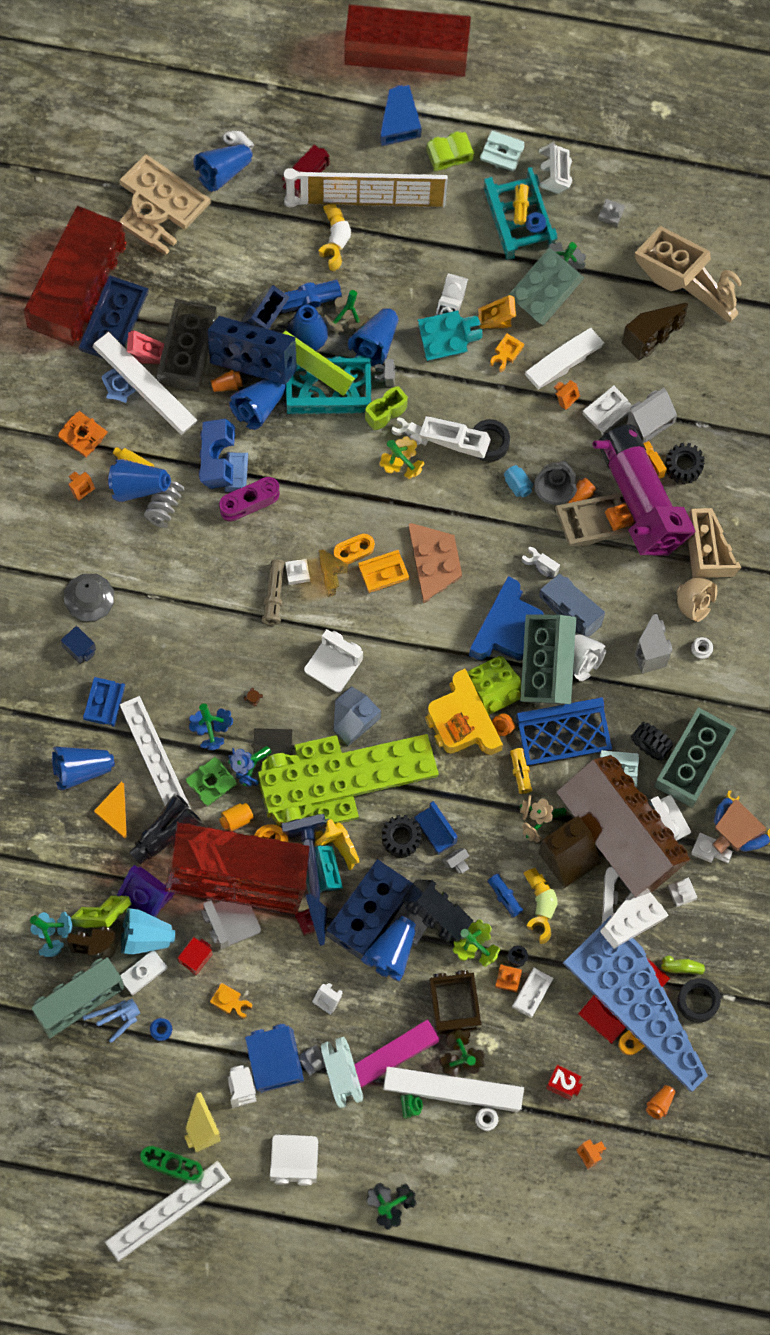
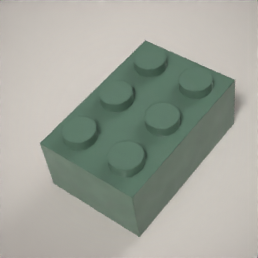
[509,247,585,325]

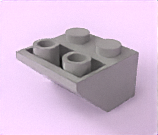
[627,388,677,443]
[635,614,672,674]

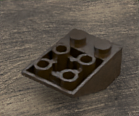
[622,302,688,360]

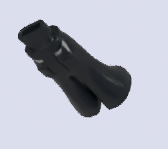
[130,793,203,865]

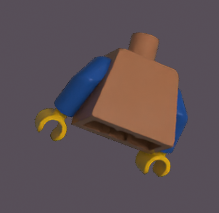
[712,790,770,853]

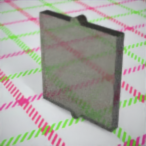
[251,728,294,764]

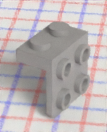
[201,893,261,949]

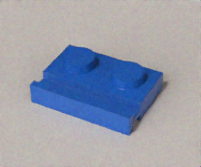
[83,677,125,727]

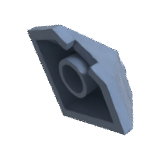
[334,687,381,746]

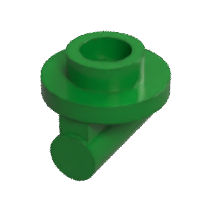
[400,1094,423,1119]

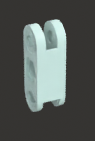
[321,1037,363,1108]

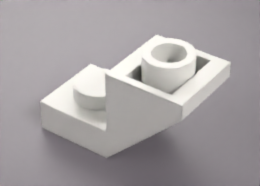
[435,273,468,316]

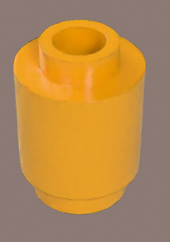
[219,803,254,832]

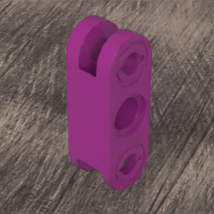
[219,477,280,522]

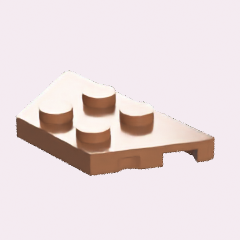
[408,523,462,603]

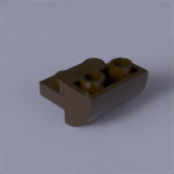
[67,926,118,964]

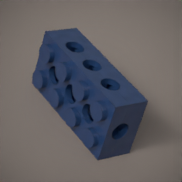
[208,316,297,385]
[326,859,413,960]

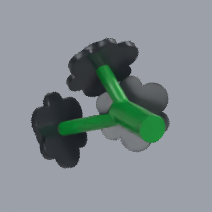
[366,1183,417,1230]

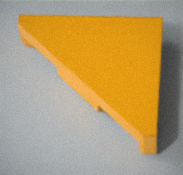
[94,781,127,839]

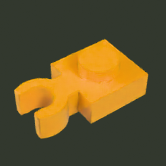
[490,333,524,372]
[643,441,666,479]
[210,983,252,1019]

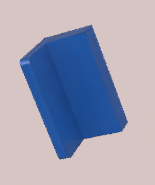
[414,801,458,855]

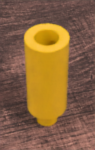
[113,447,154,467]

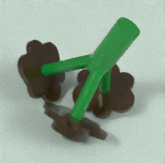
[439,1029,485,1077]

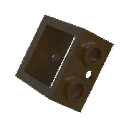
[429,970,482,1035]

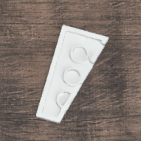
[600,892,669,949]

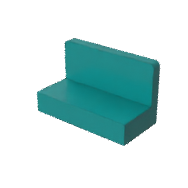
[300,846,343,894]

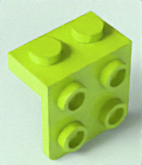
[467,656,521,715]

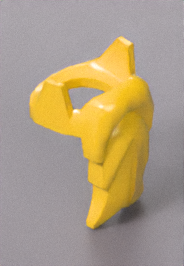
[314,819,359,870]

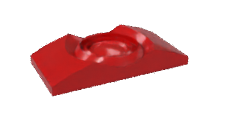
[578,957,670,1044]

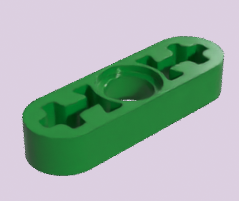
[140,1146,204,1184]

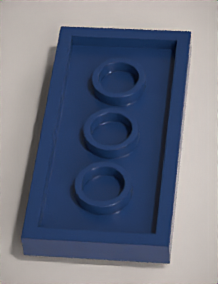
[79,275,149,359]

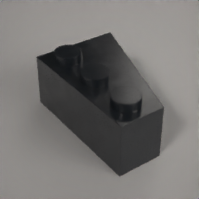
[401,880,474,943]

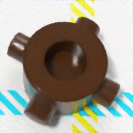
[244,688,263,707]

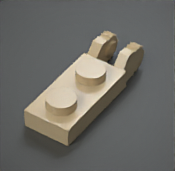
[119,207,177,255]

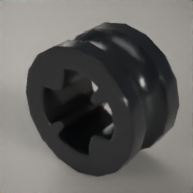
[507,945,528,968]

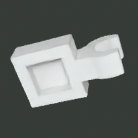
[392,418,429,446]
[522,547,560,578]
[691,833,733,863]

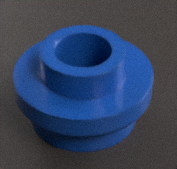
[525,212,546,233]
[150,1018,173,1041]

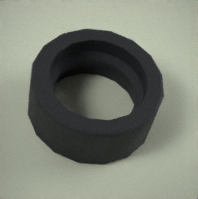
[473,419,510,462]
[677,978,721,1023]

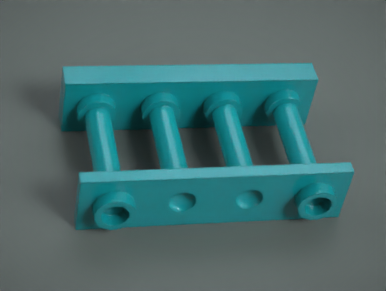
[483,167,558,260]

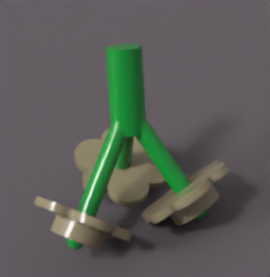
[323,290,369,332]

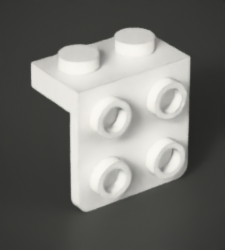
[304,629,363,693]
[270,1135,318,1186]

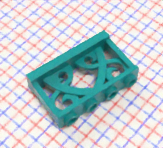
[286,356,371,414]

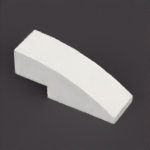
[419,416,491,458]

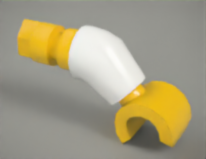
[318,204,351,271]

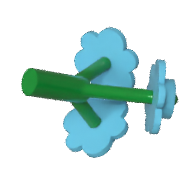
[30,912,72,957]

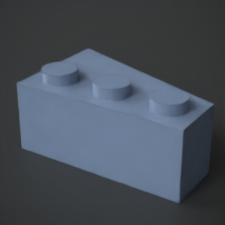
[539,573,605,638]

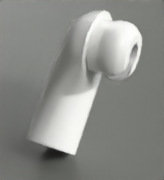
[223,131,254,149]

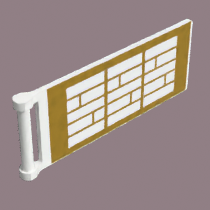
[284,169,447,207]

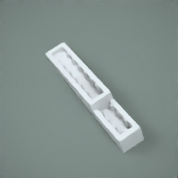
[383,1067,524,1112]

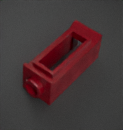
[282,144,330,197]

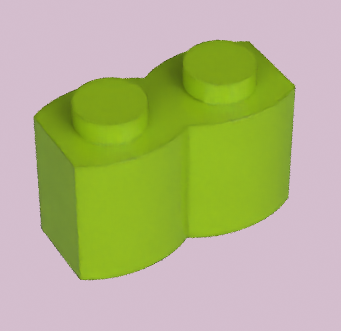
[426,131,474,171]
[365,386,408,431]

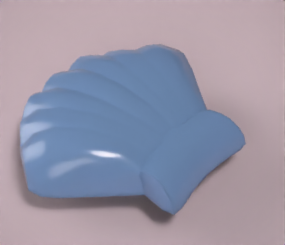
[102,369,136,403]

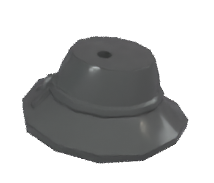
[64,574,114,621]

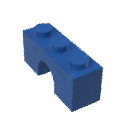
[199,419,235,489]

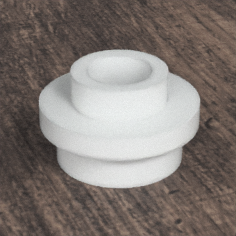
[691,637,713,659]
[475,1108,498,1131]

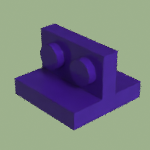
[117,865,175,918]

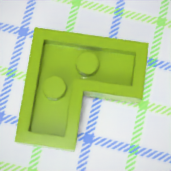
[71,896,131,928]

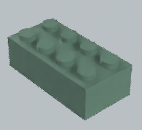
[520,614,576,704]
[654,707,737,808]
[31,957,125,1039]

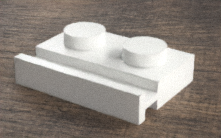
[582,386,633,435]

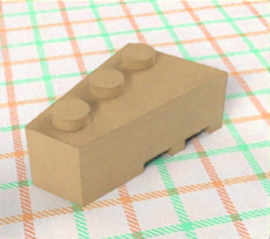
[687,508,741,578]

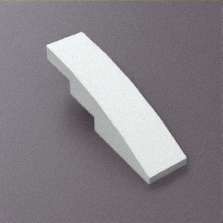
[525,328,604,389]

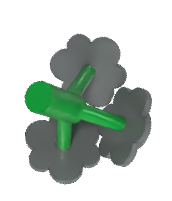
[548,242,586,270]

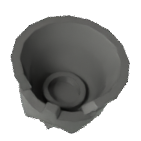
[535,461,577,505]

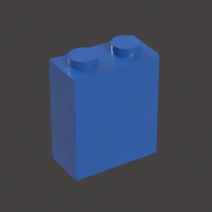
[245,1024,304,1093]

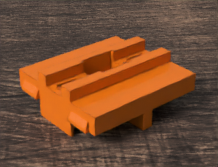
[58,411,108,458]

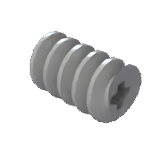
[144,481,185,528]

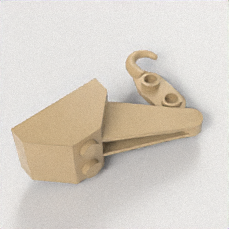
[635,226,742,322]

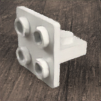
[649,795,691,841]

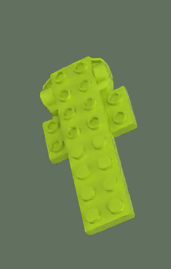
[257,734,439,826]

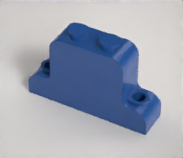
[469,576,544,661]

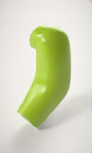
[661,956,705,975]

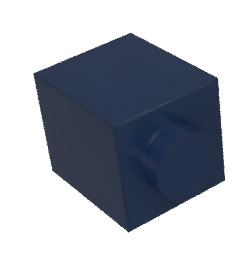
[61,625,96,664]

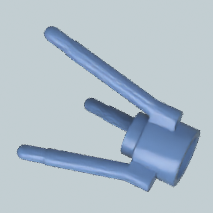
[82,999,140,1043]

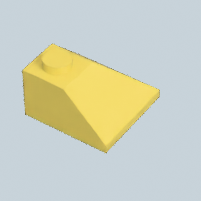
[184,1092,221,1152]

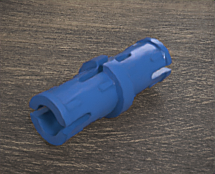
[487,873,524,918]

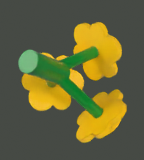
[379,436,424,479]

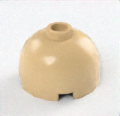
[677,578,718,622]

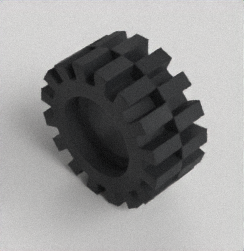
[665,442,705,484]
[631,722,673,760]
[381,815,421,858]

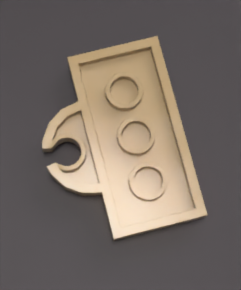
[120,154,211,230]

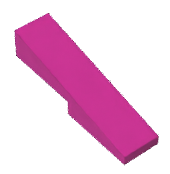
[354,1019,439,1088]

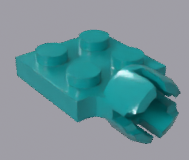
[417,310,483,361]

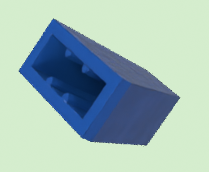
[380,85,422,146]

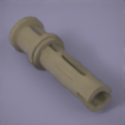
[261,559,285,625]

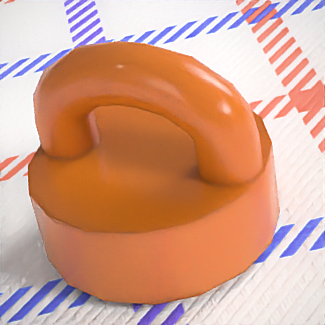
[492,713,516,736]

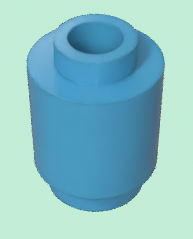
[504,465,534,497]

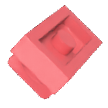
[127,330,165,364]

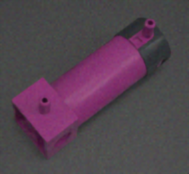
[592,425,696,555]

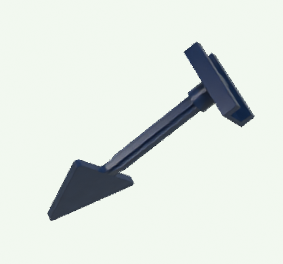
[282,814,330,946]

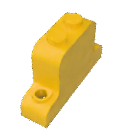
[425,669,503,755]

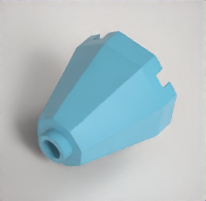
[121,908,175,954]

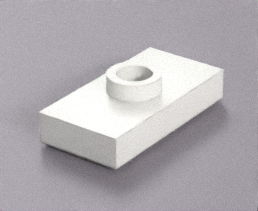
[120,950,168,996]
[512,968,553,1018]

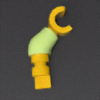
[523,868,558,944]

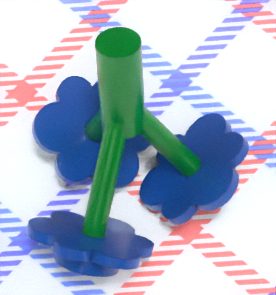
[189,703,233,750]
[228,746,271,787]

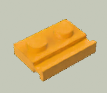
[358,549,409,593]

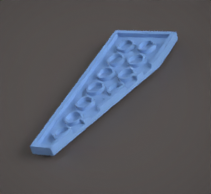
[563,916,708,1092]

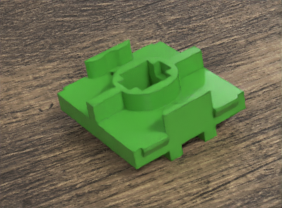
[186,757,237,807]

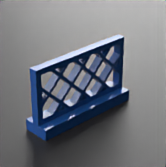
[515,697,612,766]

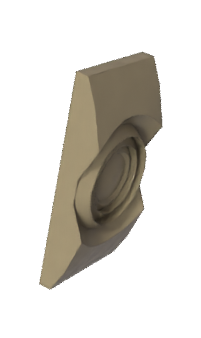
[555,493,636,546]

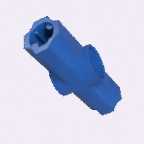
[281,280,342,313]

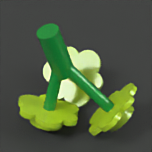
[453,919,500,967]

